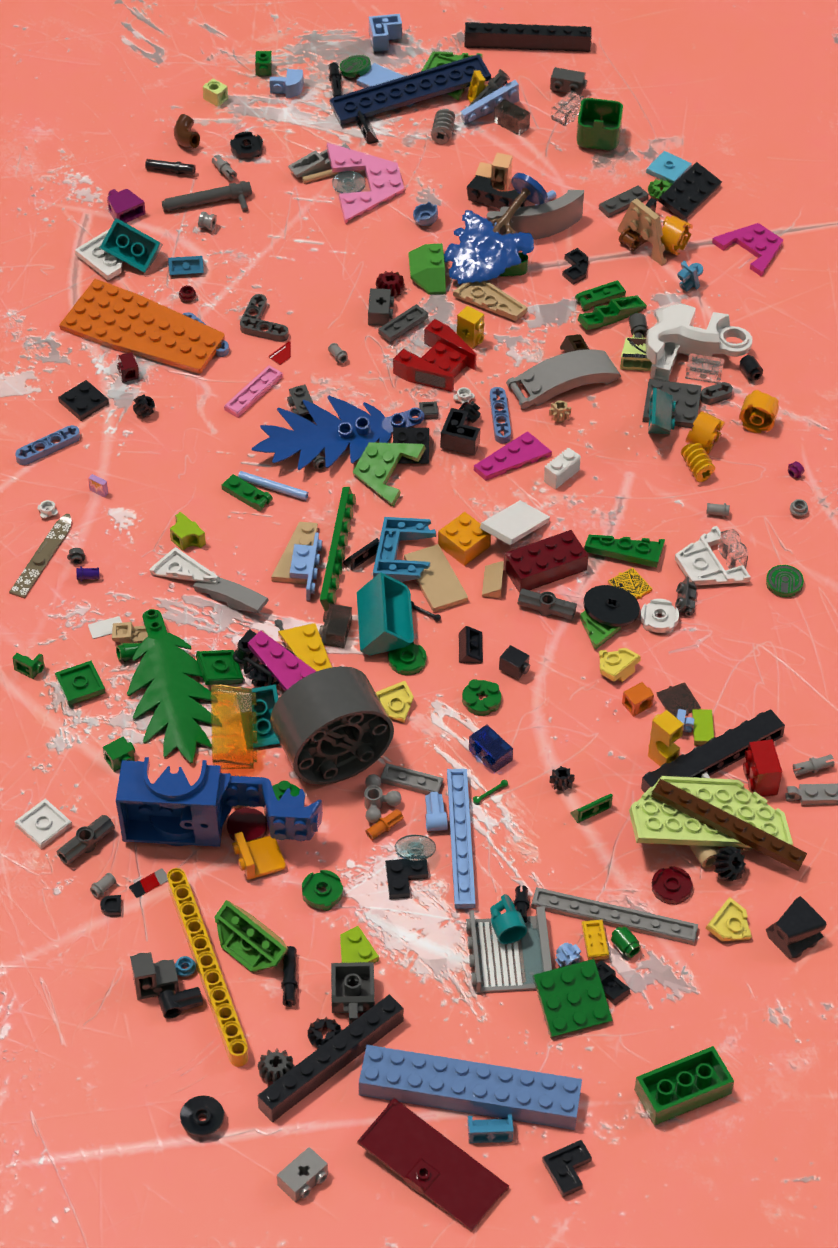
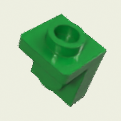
[12,653,45,679]

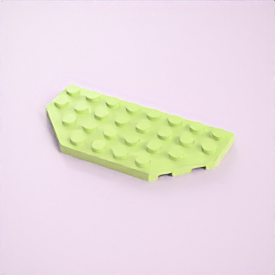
[629,776,793,848]

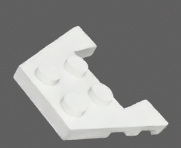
[675,526,751,586]

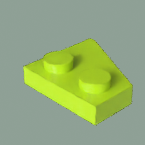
[340,926,379,963]

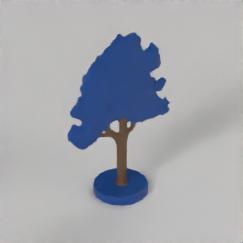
[444,172,548,285]

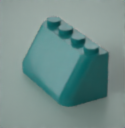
[357,572,414,656]

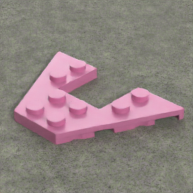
[326,143,404,224]

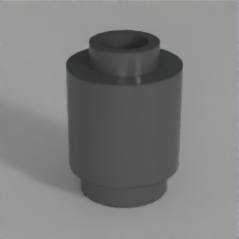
[629,313,648,338]

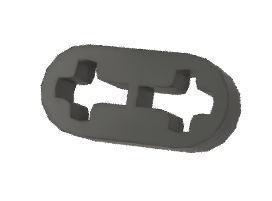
[700,382,733,405]

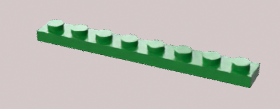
[320,486,356,612]

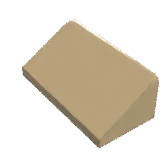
[482,561,504,598]

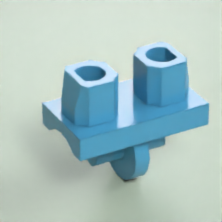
[677,260,704,292]

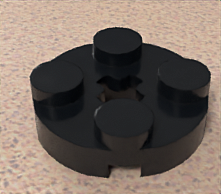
[230,131,263,160]

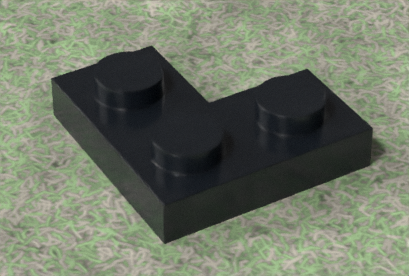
[385,857,428,899]
[542,1139,592,1197]

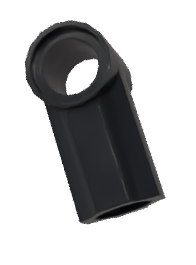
[158,987,203,1019]

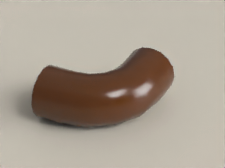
[174,114,200,148]

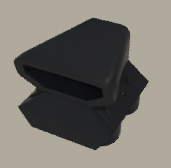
[765,896,827,958]

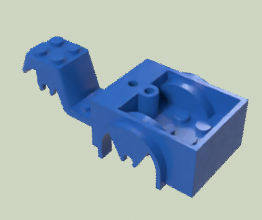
[116,757,323,847]

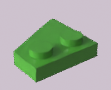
[580,610,621,649]

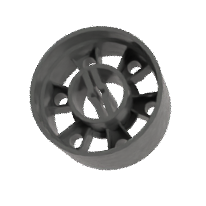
[270,666,394,785]

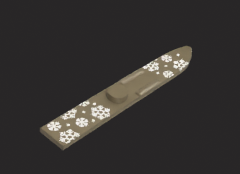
[9,513,72,599]

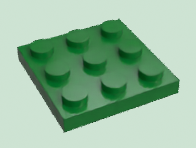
[532,959,612,1038]

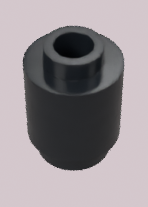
[740,355,763,381]

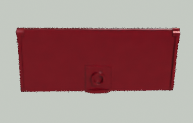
[357,1098,510,1232]

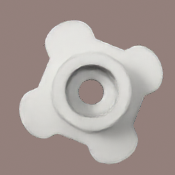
[453,387,475,404]
[37,500,58,519]

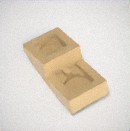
[112,622,148,643]

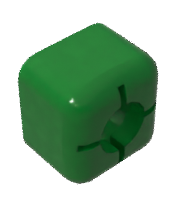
[576,98,623,151]

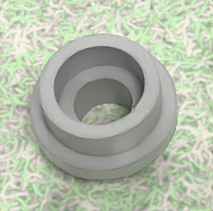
[790,499,808,516]

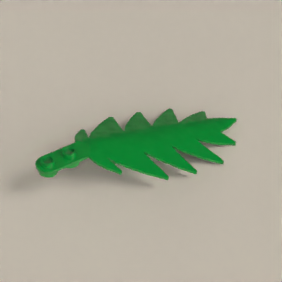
[127,609,223,764]

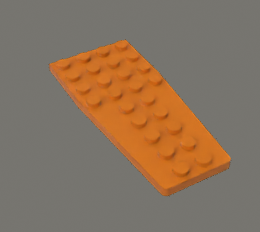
[59,279,225,374]

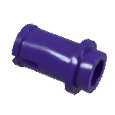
[76,566,99,581]

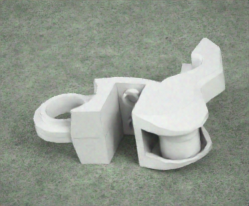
[646,303,752,381]

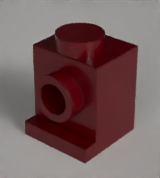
[117,352,139,383]

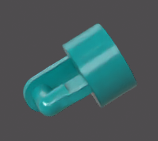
[490,894,528,944]

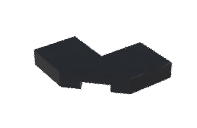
[562,248,588,285]

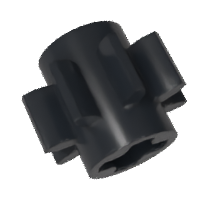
[133,394,155,418]
[459,401,481,423]
[249,664,274,688]
[549,766,575,792]

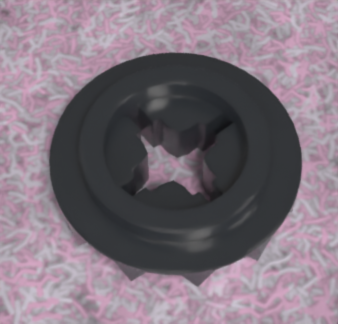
[307,1017,342,1048]

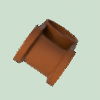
[619,227,647,251]

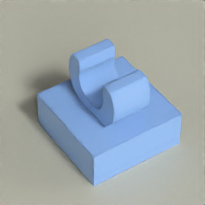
[676,709,694,733]

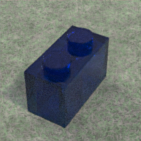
[469,724,513,772]

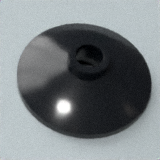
[180,1095,224,1136]

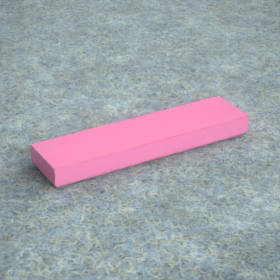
[224,365,283,418]

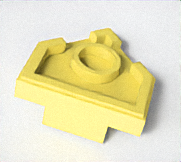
[599,648,641,682]
[376,681,414,723]
[705,897,752,941]

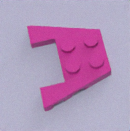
[712,223,783,276]

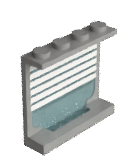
[466,906,552,994]

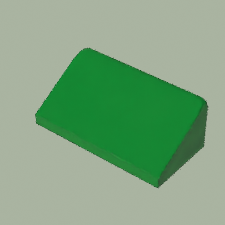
[570,793,613,823]

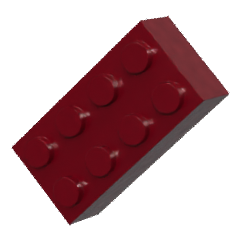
[504,530,588,593]

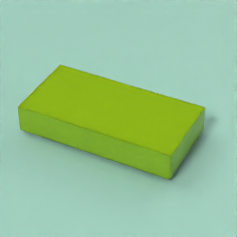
[692,709,714,745]

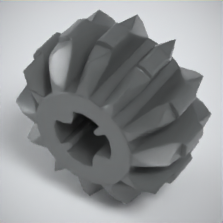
[258,1048,295,1084]

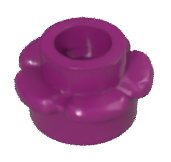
[788,461,805,479]

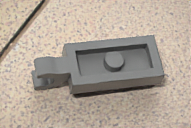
[785,783,838,805]

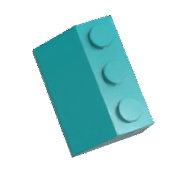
[100,218,163,273]

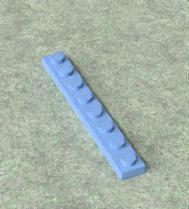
[447,769,476,909]

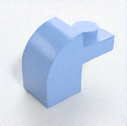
[270,69,304,98]

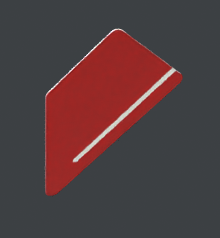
[268,341,291,365]

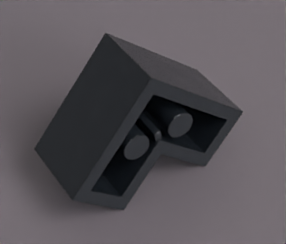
[440,408,481,456]

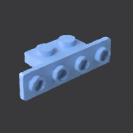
[290,532,322,601]

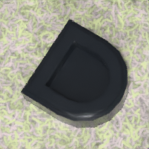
[100,895,121,917]

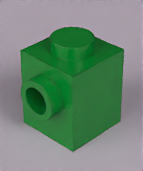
[255,51,272,76]
[103,737,136,772]

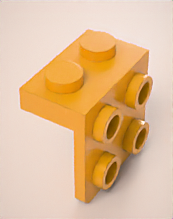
[232,832,286,880]

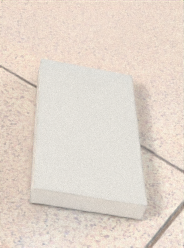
[480,500,550,545]

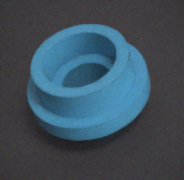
[175,956,196,977]

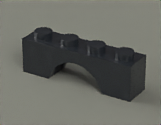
[467,175,536,209]

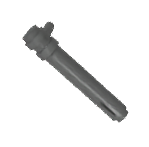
[161,181,252,212]

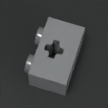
[277,1147,328,1203]

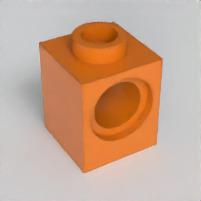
[622,682,654,717]

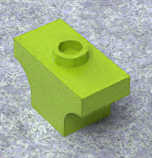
[170,512,206,551]

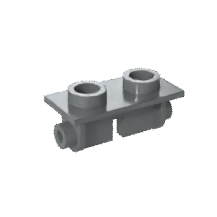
[675,576,697,616]

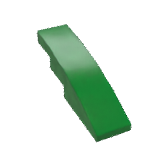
[577,295,647,330]

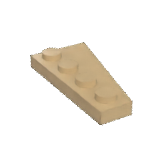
[453,281,528,321]
[271,521,318,584]

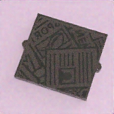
[656,682,701,717]

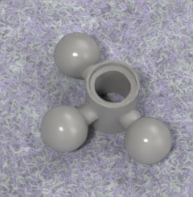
[364,774,402,823]

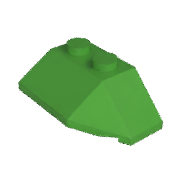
[408,243,446,295]
[214,900,288,972]

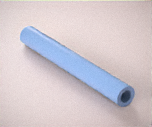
[238,471,309,501]

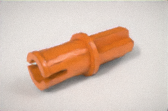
[365,809,404,841]

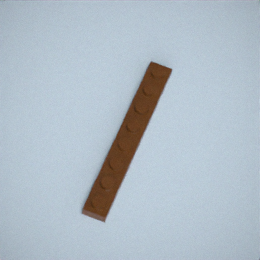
[651,779,807,871]

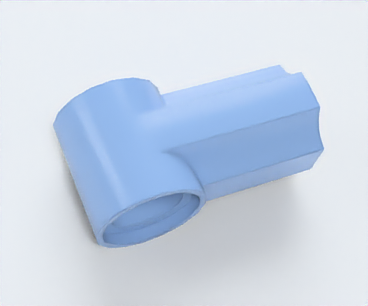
[425,792,447,831]

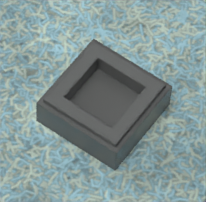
[419,401,438,419]

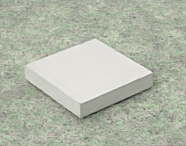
[14,798,72,849]

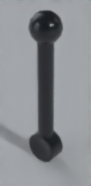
[411,601,441,622]

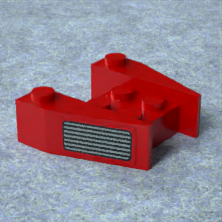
[393,319,477,392]

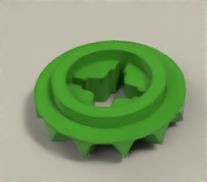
[648,179,673,199]

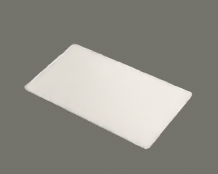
[88,616,122,639]

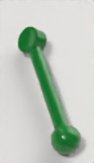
[473,780,508,805]

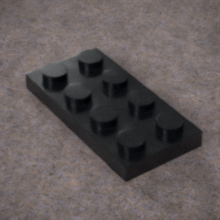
[658,162,722,220]

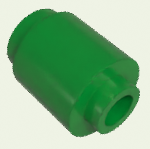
[611,927,641,958]

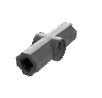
[517,589,577,620]
[57,814,115,865]

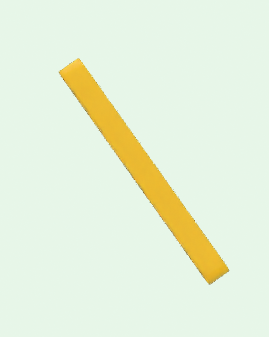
[167,868,248,1067]

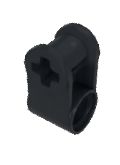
[233,629,257,664]

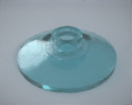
[332,171,365,193]
[395,835,436,861]

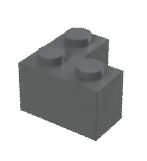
[130,952,179,1000]

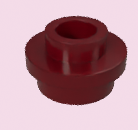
[179,285,196,301]

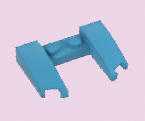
[373,517,436,582]

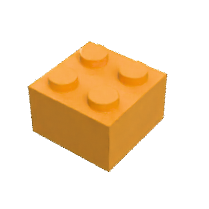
[438,512,491,566]

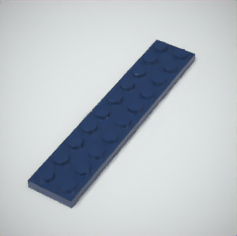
[329,54,491,125]

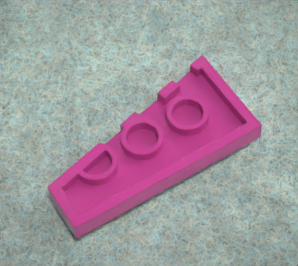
[474,431,552,481]
[248,631,317,691]

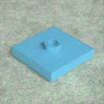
[646,151,692,184]

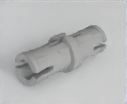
[211,155,237,181]
[793,754,835,777]

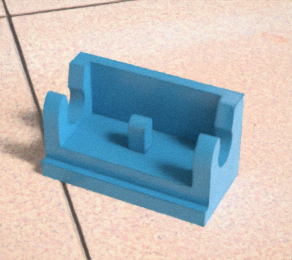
[467,1114,514,1143]

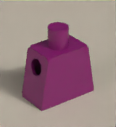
[107,189,146,223]

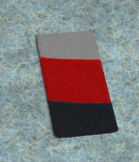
[129,868,168,898]

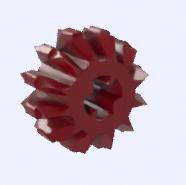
[376,271,405,298]

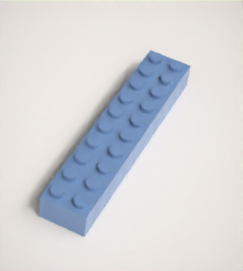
[359,1045,582,1130]

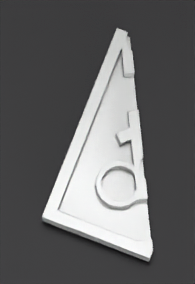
[149,547,220,584]

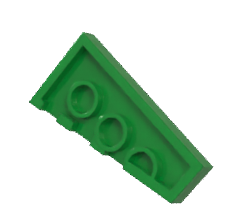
[584,534,665,568]

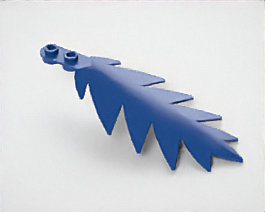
[251,396,424,470]

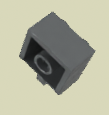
[331,962,375,1025]

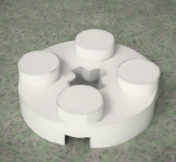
[640,599,679,633]

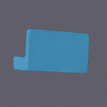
[168,256,204,275]

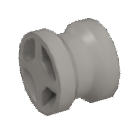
[198,211,217,231]

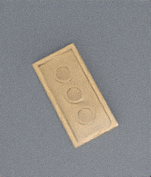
[404,544,468,613]

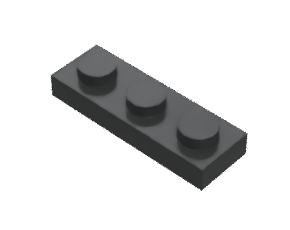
[599,185,649,218]
[378,304,428,343]

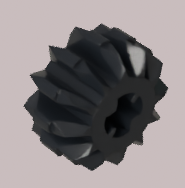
[712,846,746,882]

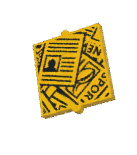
[608,568,653,599]

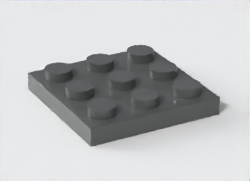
[642,379,702,428]

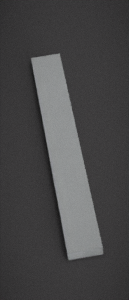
[531,887,698,945]

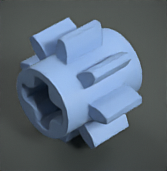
[555,943,582,967]

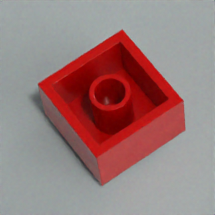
[743,739,783,797]

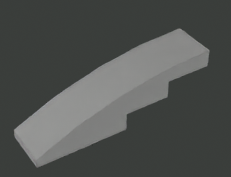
[288,143,350,178]
[193,577,269,613]

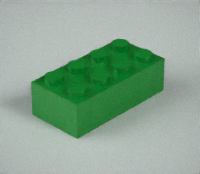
[634,1046,734,1126]

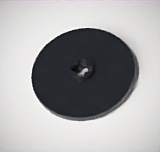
[583,585,640,627]

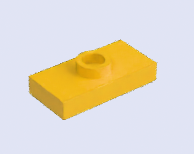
[581,920,609,960]

